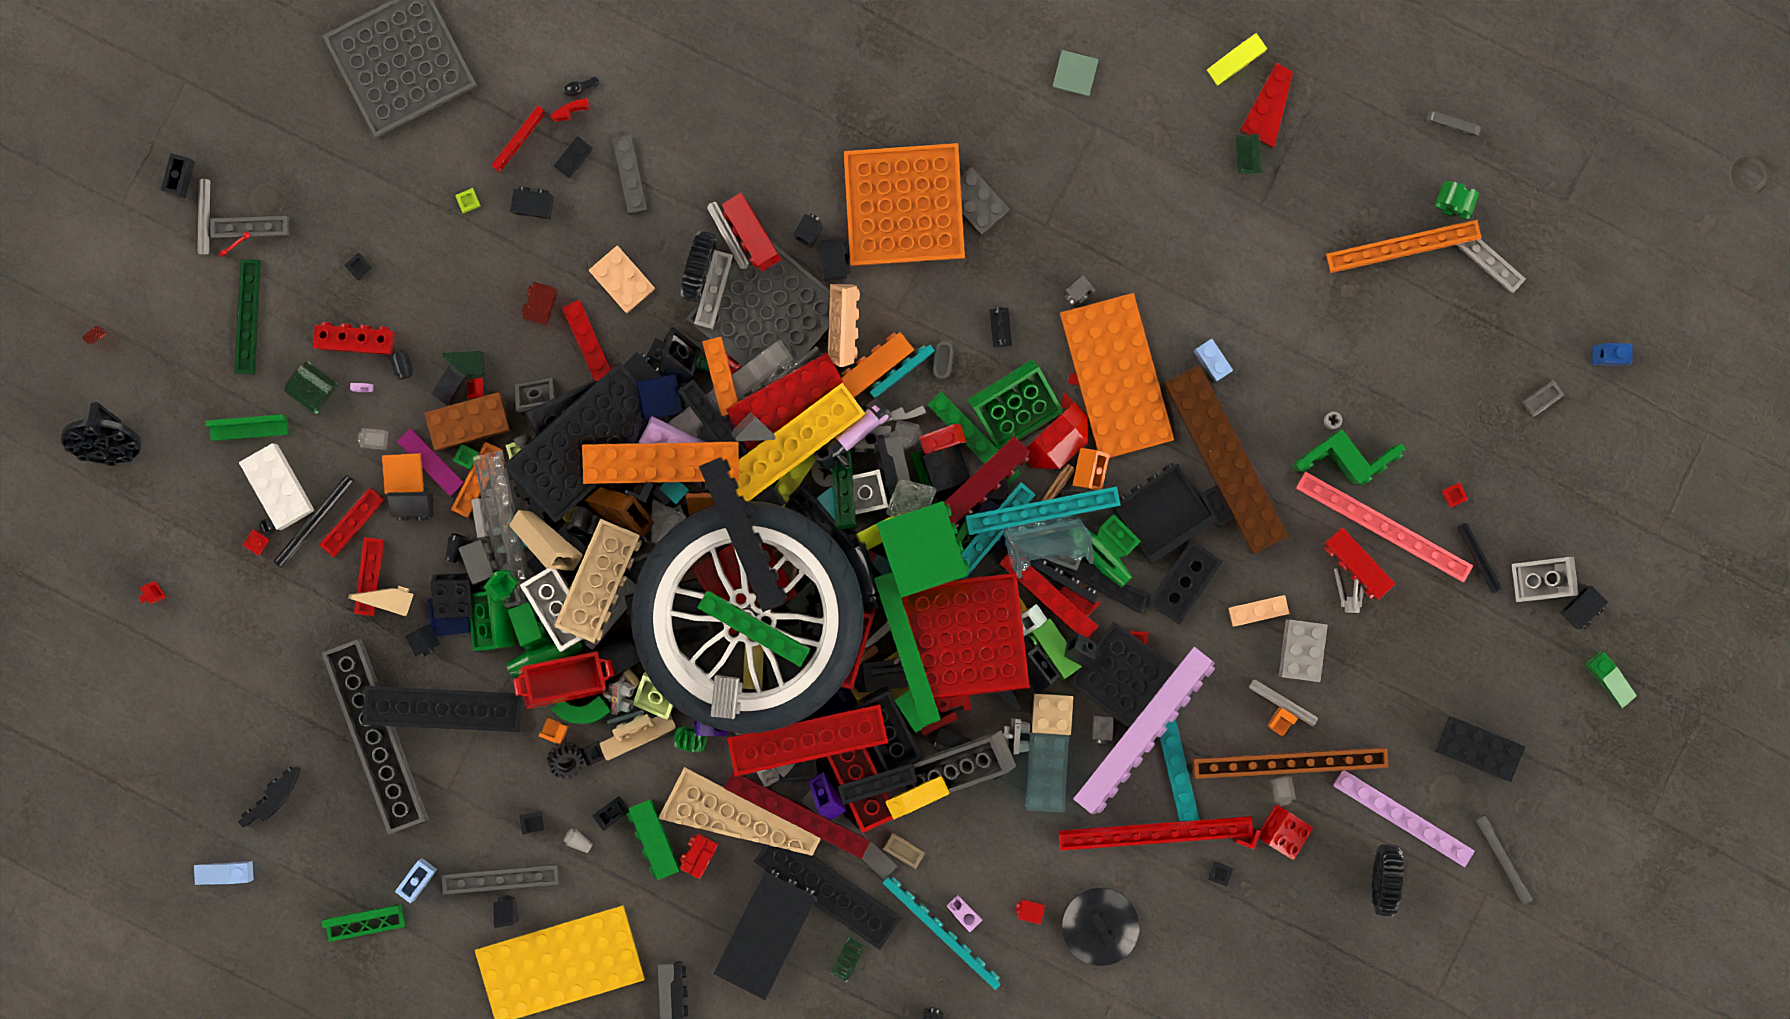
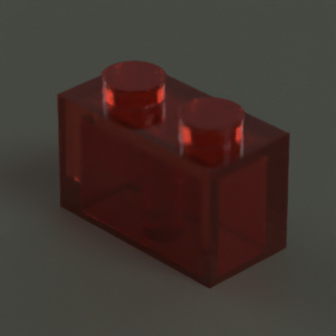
[521,282,558,327]

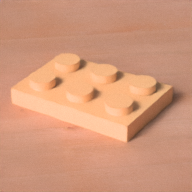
[589,245,655,314]

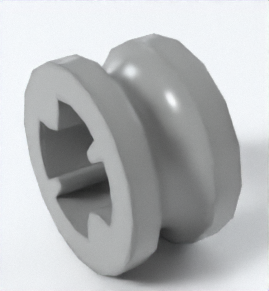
[1324,412,1342,430]

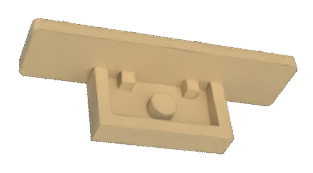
[600,714,676,761]

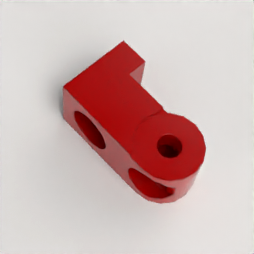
[935,695,972,712]

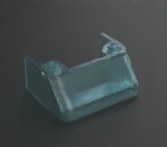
[1004,515,1094,578]

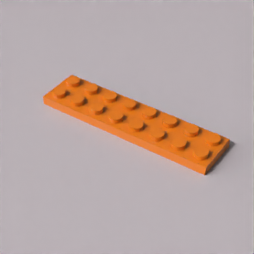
[582,441,740,484]

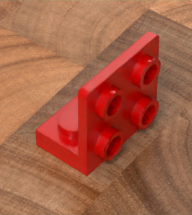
[1259,804,1313,860]

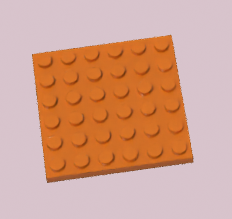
[844,143,965,266]

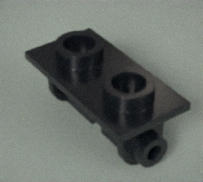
[989,307,1012,347]

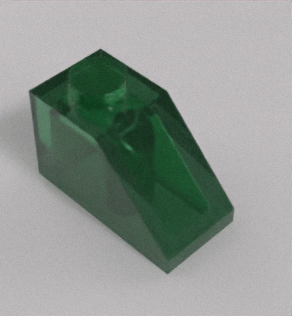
[443,351,485,379]

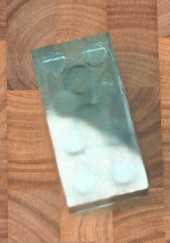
[1025,732,1069,813]

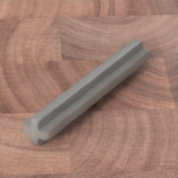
[198,179,210,255]
[707,202,750,269]
[1249,680,1318,726]

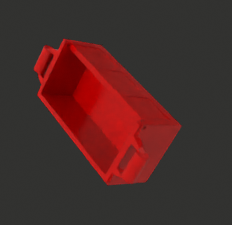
[512,651,615,709]

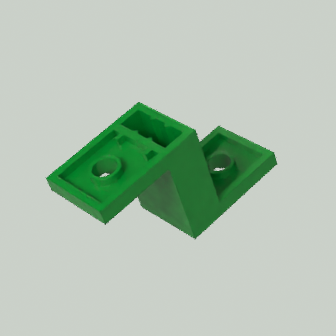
[1290,430,1406,486]

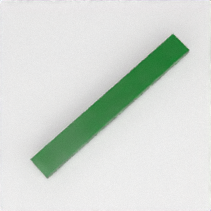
[874,572,941,726]

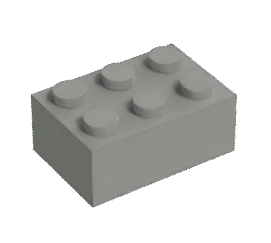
[1279,619,1328,682]

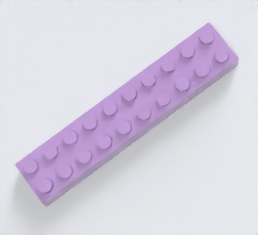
[1074,647,1215,814]

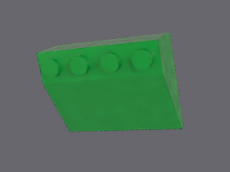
[967,360,1064,450]

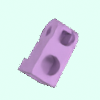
[946,895,983,932]

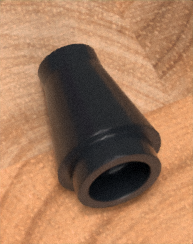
[445,533,466,563]

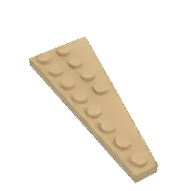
[659,767,821,855]

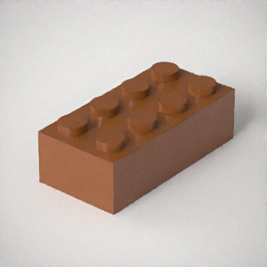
[424,392,512,451]

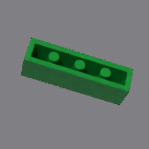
[627,798,681,880]

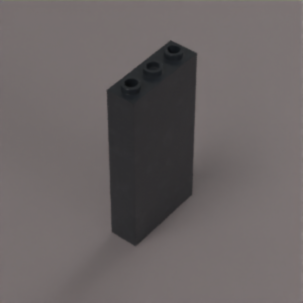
[714,868,818,1000]

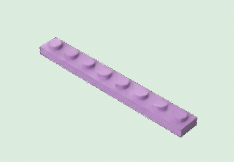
[1332,770,1475,867]

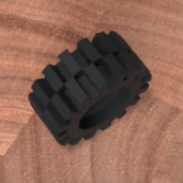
[547,742,584,779]

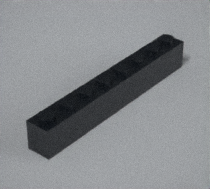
[699,457,787,612]

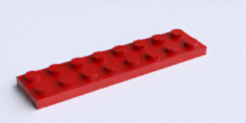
[727,704,888,776]

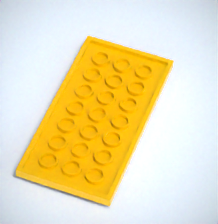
[475,905,645,1019]

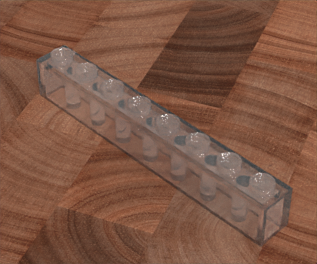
[667,340,795,437]
[473,451,530,608]

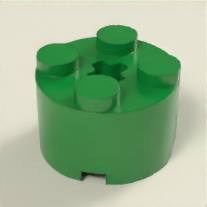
[1434,181,1479,220]

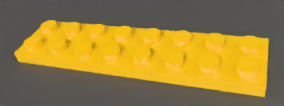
[737,383,865,501]

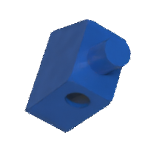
[1592,343,1633,366]

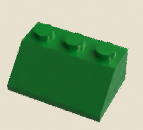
[469,591,515,652]

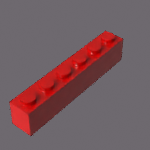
[998,549,1098,638]

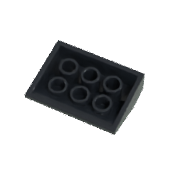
[624,578,715,646]

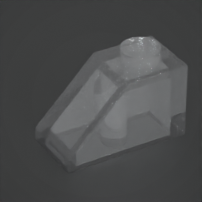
[895,420,923,451]

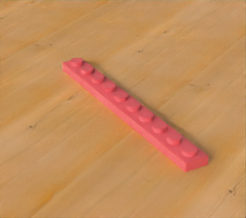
[1295,472,1473,582]

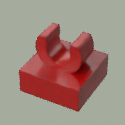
[138,581,166,604]

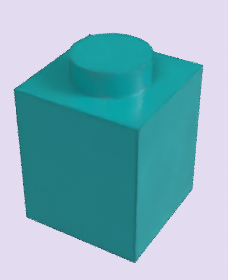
[659,482,690,505]

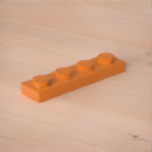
[702,337,738,416]

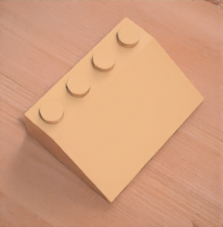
[828,284,860,367]

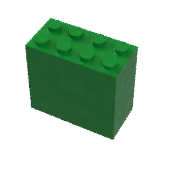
[876,501,970,598]

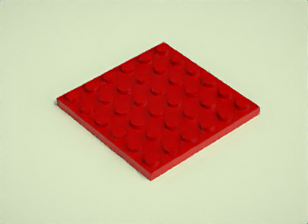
[902,573,1030,702]

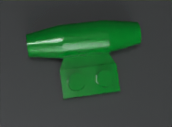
[1068,514,1141,587]
[507,618,584,678]

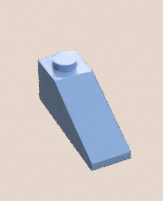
[194,861,254,885]

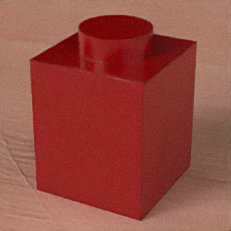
[1015,898,1045,924]

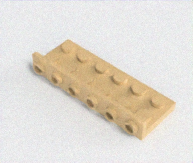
[554,519,642,644]

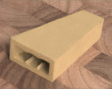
[509,510,583,571]

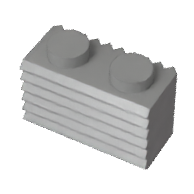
[711,675,743,719]

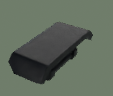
[854,659,909,693]

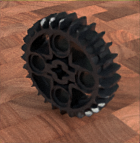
[681,231,717,302]
[1371,844,1404,916]

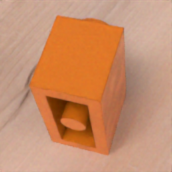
[1073,448,1110,490]

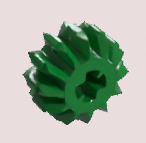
[674,727,707,752]

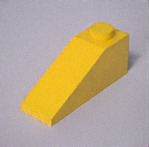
[886,776,950,819]

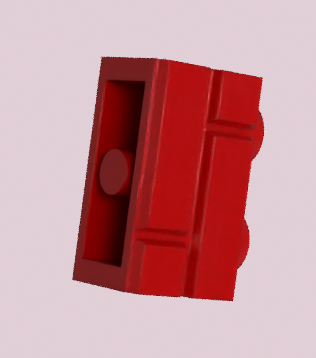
[920,424,966,455]
[679,833,719,879]

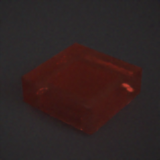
[82,326,107,345]

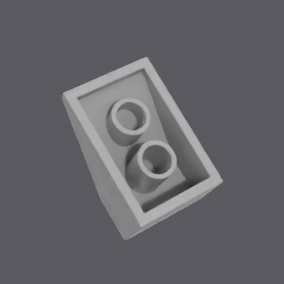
[1512,557,1579,602]

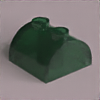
[284,362,339,415]

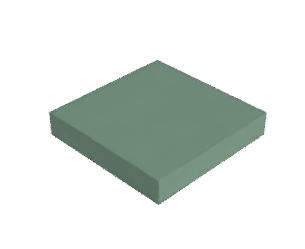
[1052,50,1099,97]

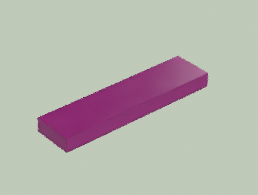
[397,428,464,496]

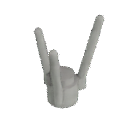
[1334,568,1365,613]

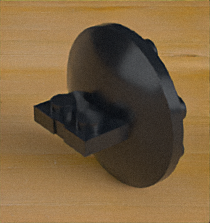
[61,402,142,466]
[1062,888,1139,966]

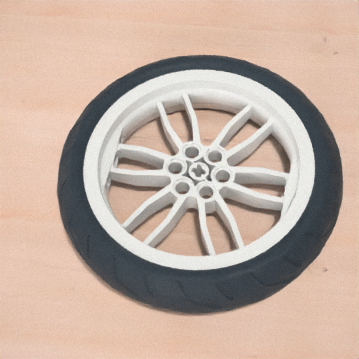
[632,501,863,733]

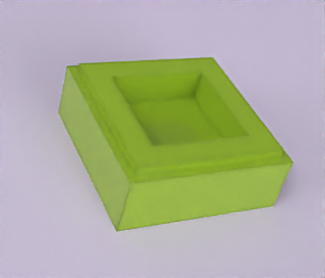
[455,188,481,214]

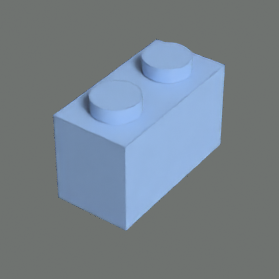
[1193,339,1233,383]
[395,858,438,903]

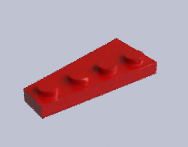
[1240,63,1293,148]

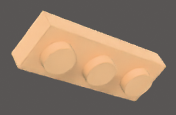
[1228,595,1289,627]

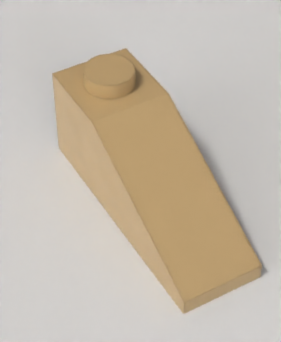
[348,586,414,616]

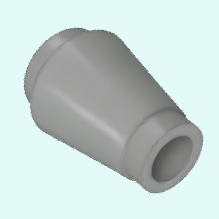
[563,828,593,853]

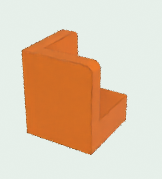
[1267,707,1298,736]
[539,718,569,744]

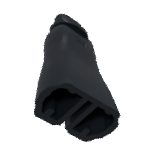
[842,541,881,611]

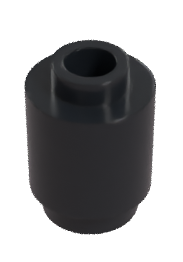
[389,350,413,380]

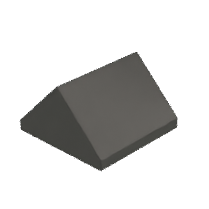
[515,378,556,414]
[732,412,775,441]

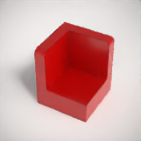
[1233,828,1261,849]

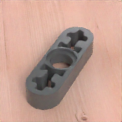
[1425,111,1481,138]

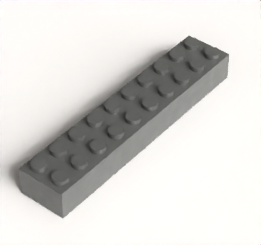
[322,639,428,835]

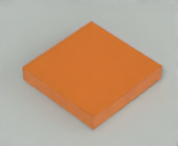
[382,453,424,494]

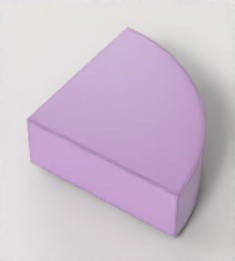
[350,383,374,392]

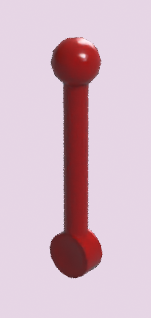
[219,232,250,257]

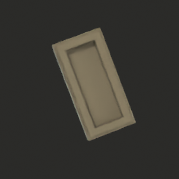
[883,833,926,869]

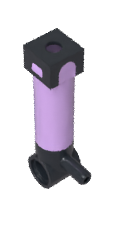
[814,397,893,470]

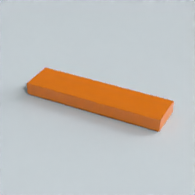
[451,441,503,518]

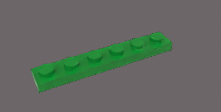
[928,392,1021,486]
[697,590,810,667]

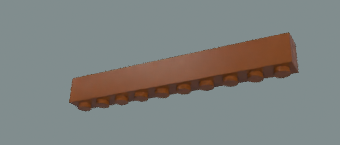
[1192,747,1389,779]

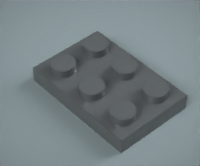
[960,167,1010,236]

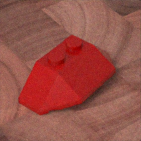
[1026,403,1088,469]

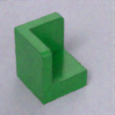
[483,569,518,601]

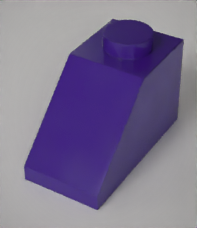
[808,772,846,820]

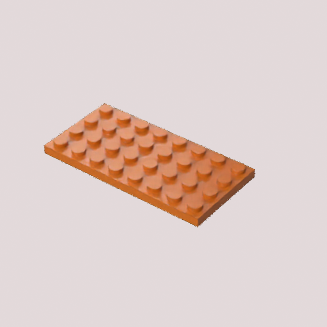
[1060,293,1174,458]

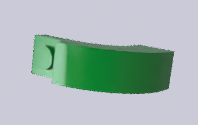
[551,695,611,724]

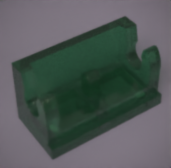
[1236,133,1262,174]

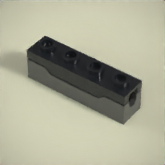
[874,431,916,513]
[658,961,688,1019]

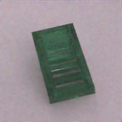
[830,937,865,982]

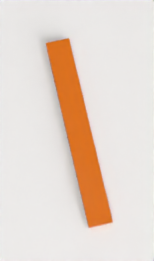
[1326,220,1482,273]

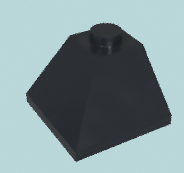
[662,327,701,385]

